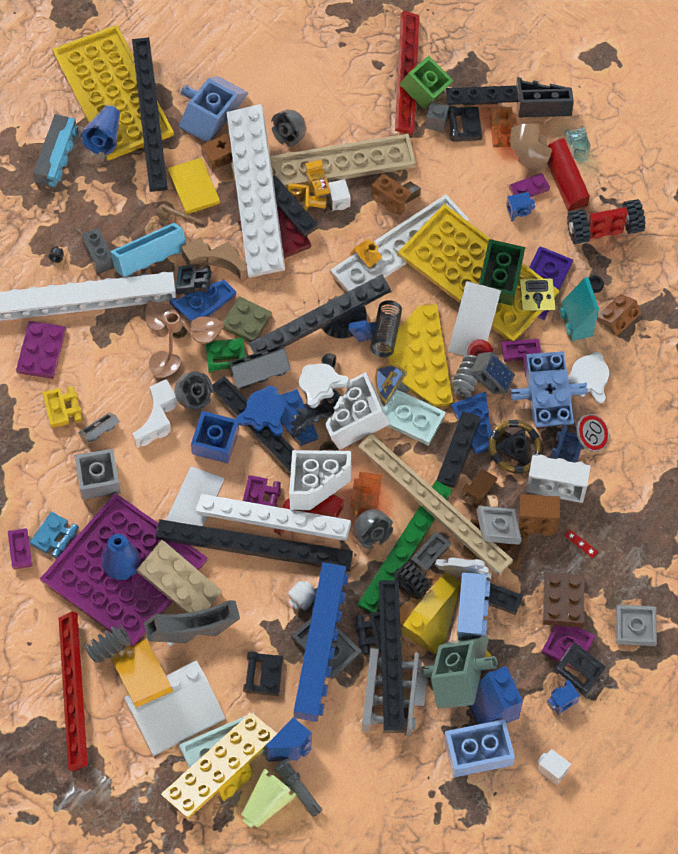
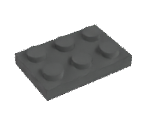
[291,619,362,680]

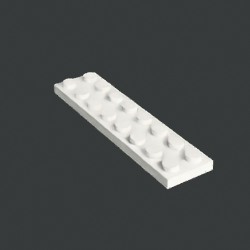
[330,195,469,292]

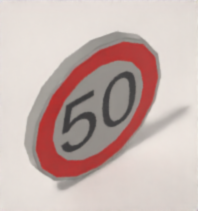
[576,414,609,452]

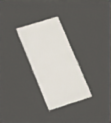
[448,281,501,356]
[166,466,225,526]

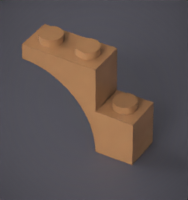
[181,237,248,281]

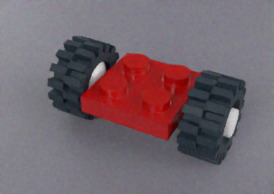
[567,199,646,244]

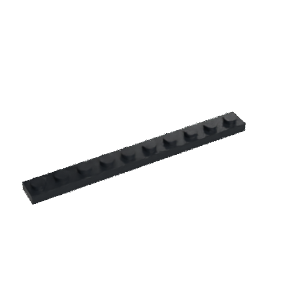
[132,37,168,192]
[155,519,353,572]

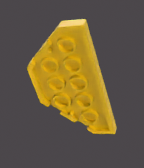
[386,304,453,408]

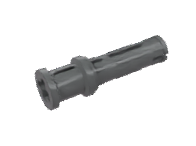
[274,759,323,817]

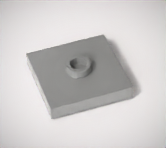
[476,506,522,544]
[616,605,657,646]

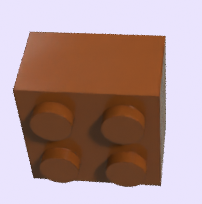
[517,494,560,536]

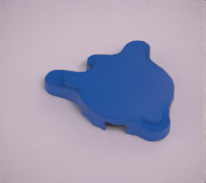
[236,386,285,436]

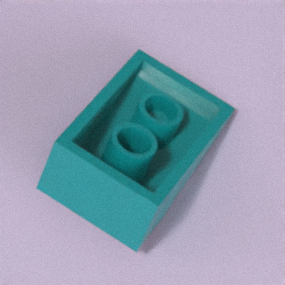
[559,277,599,341]

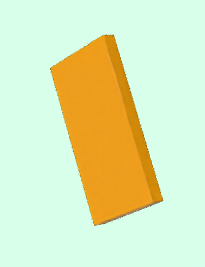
[110,639,173,708]

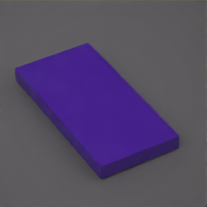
[529,246,573,321]

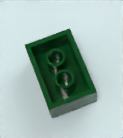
[479,239,526,306]

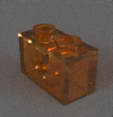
[350,472,382,515]

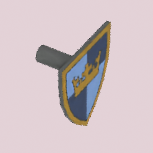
[375,364,409,404]

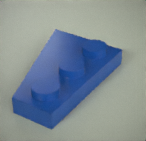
[170,280,237,324]
[280,389,319,446]
[451,391,491,455]

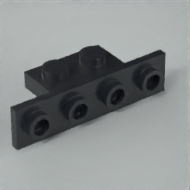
[446,85,519,106]

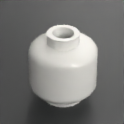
[288,581,317,610]

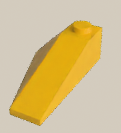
[402,572,461,655]

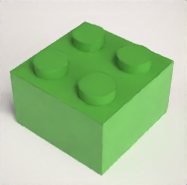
[399,55,453,110]

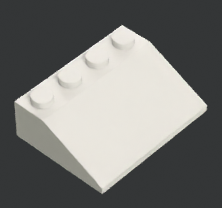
[124,660,226,756]

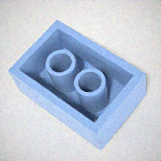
[457,573,490,640]
[444,719,515,778]

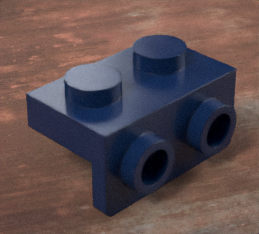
[550,426,582,463]

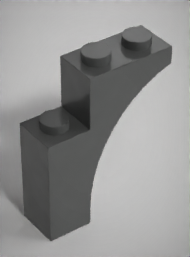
[144,600,240,644]

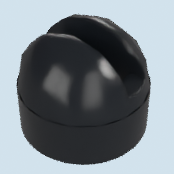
[48,246,64,263]
[321,353,337,369]

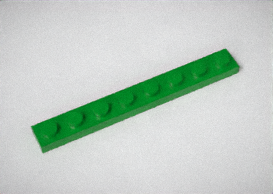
[358,481,453,613]

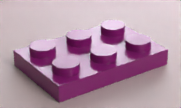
[16,321,66,379]

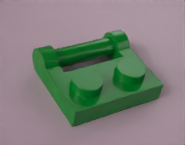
[206,338,245,373]

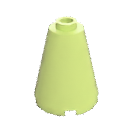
[241,769,297,828]

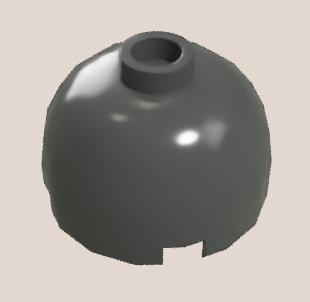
[271,109,307,147]
[174,371,213,410]
[354,509,394,549]

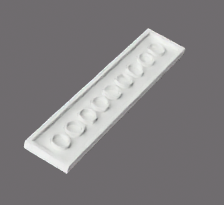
[227,104,285,278]

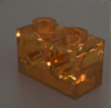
[489,107,517,148]

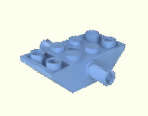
[179,76,248,142]
[510,351,588,428]

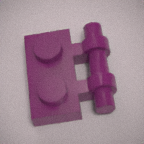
[243,475,281,507]

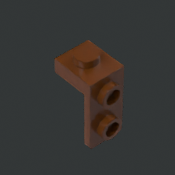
[461,469,497,508]

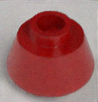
[467,339,493,357]

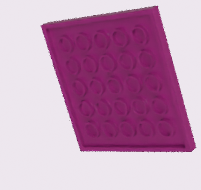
[40,493,207,647]

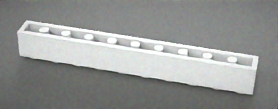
[0,272,176,321]

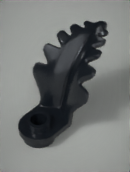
[291,390,342,438]

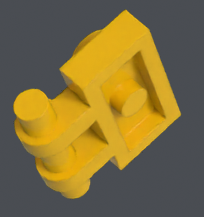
[42,386,83,428]

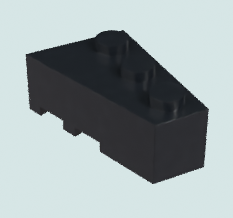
[516,77,574,118]

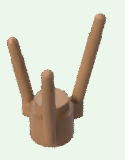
[156,203,203,227]

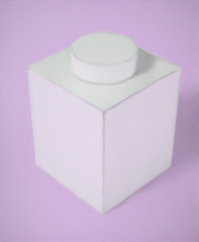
[328,179,351,211]
[537,749,571,785]

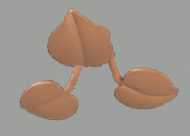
[145,300,224,379]

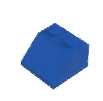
[265,717,312,762]

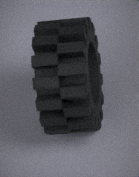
[393,562,431,600]

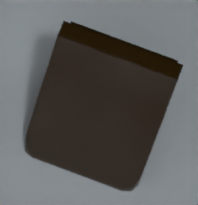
[403,181,421,204]

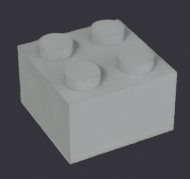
[75,449,121,500]

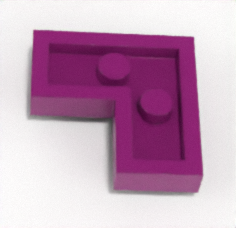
[501,339,541,377]

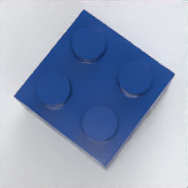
[191,411,240,464]

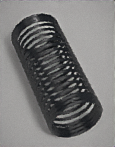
[370,300,402,357]

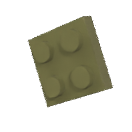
[223,296,272,342]

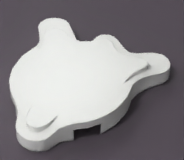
[568,352,609,404]
[299,364,350,408]
[435,558,492,580]

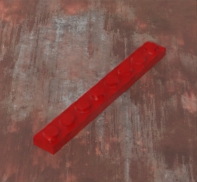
[395,10,419,136]
[58,611,88,771]

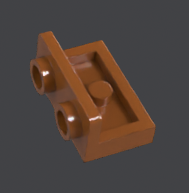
[371,174,411,216]
[597,294,641,336]

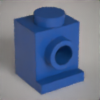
[506,192,535,221]
[547,680,580,715]

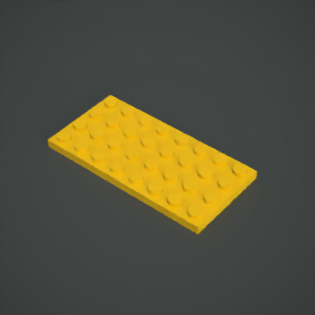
[52,25,174,161]
[397,203,559,342]

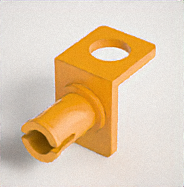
[287,183,326,211]
[350,238,382,268]

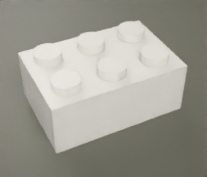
[526,455,590,503]

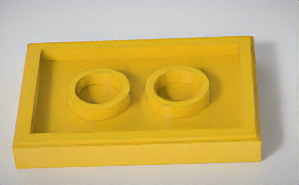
[167,157,220,214]

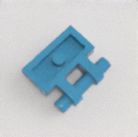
[30,511,79,559]

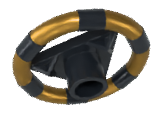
[489,420,542,474]

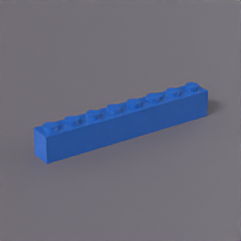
[293,562,349,722]

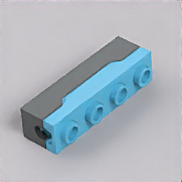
[33,114,79,187]

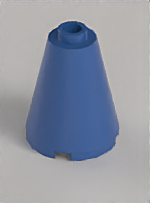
[81,106,120,155]
[101,534,141,580]

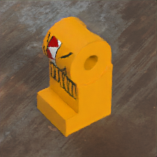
[305,159,330,197]

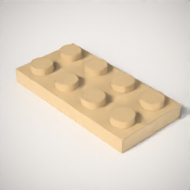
[136,540,222,613]

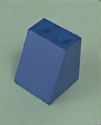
[470,666,523,725]

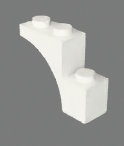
[132,379,178,448]

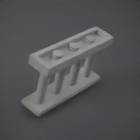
[362,648,422,736]

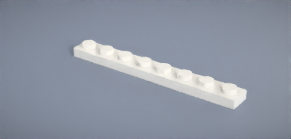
[196,494,351,541]

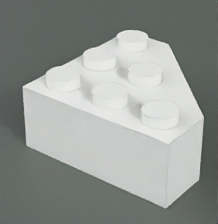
[326,372,390,450]
[289,450,352,510]

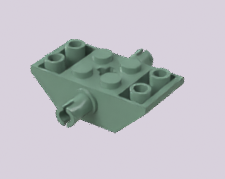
[421,635,498,709]

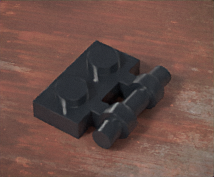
[175,265,212,295]
[355,611,381,655]

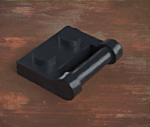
[448,106,482,142]
[552,642,606,696]
[243,651,283,696]

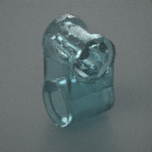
[565,126,591,162]

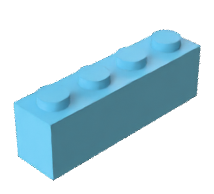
[110,223,187,277]

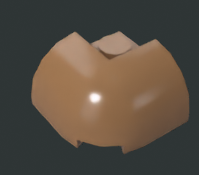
[510,124,552,172]

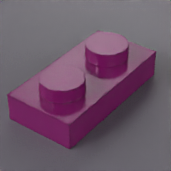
[509,173,550,198]
[8,528,33,570]

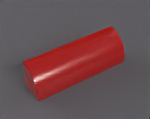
[547,138,590,211]

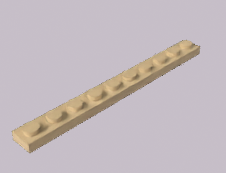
[358,434,513,575]

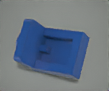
[349,320,375,342]

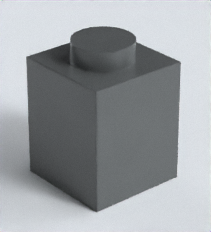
[426,102,449,133]

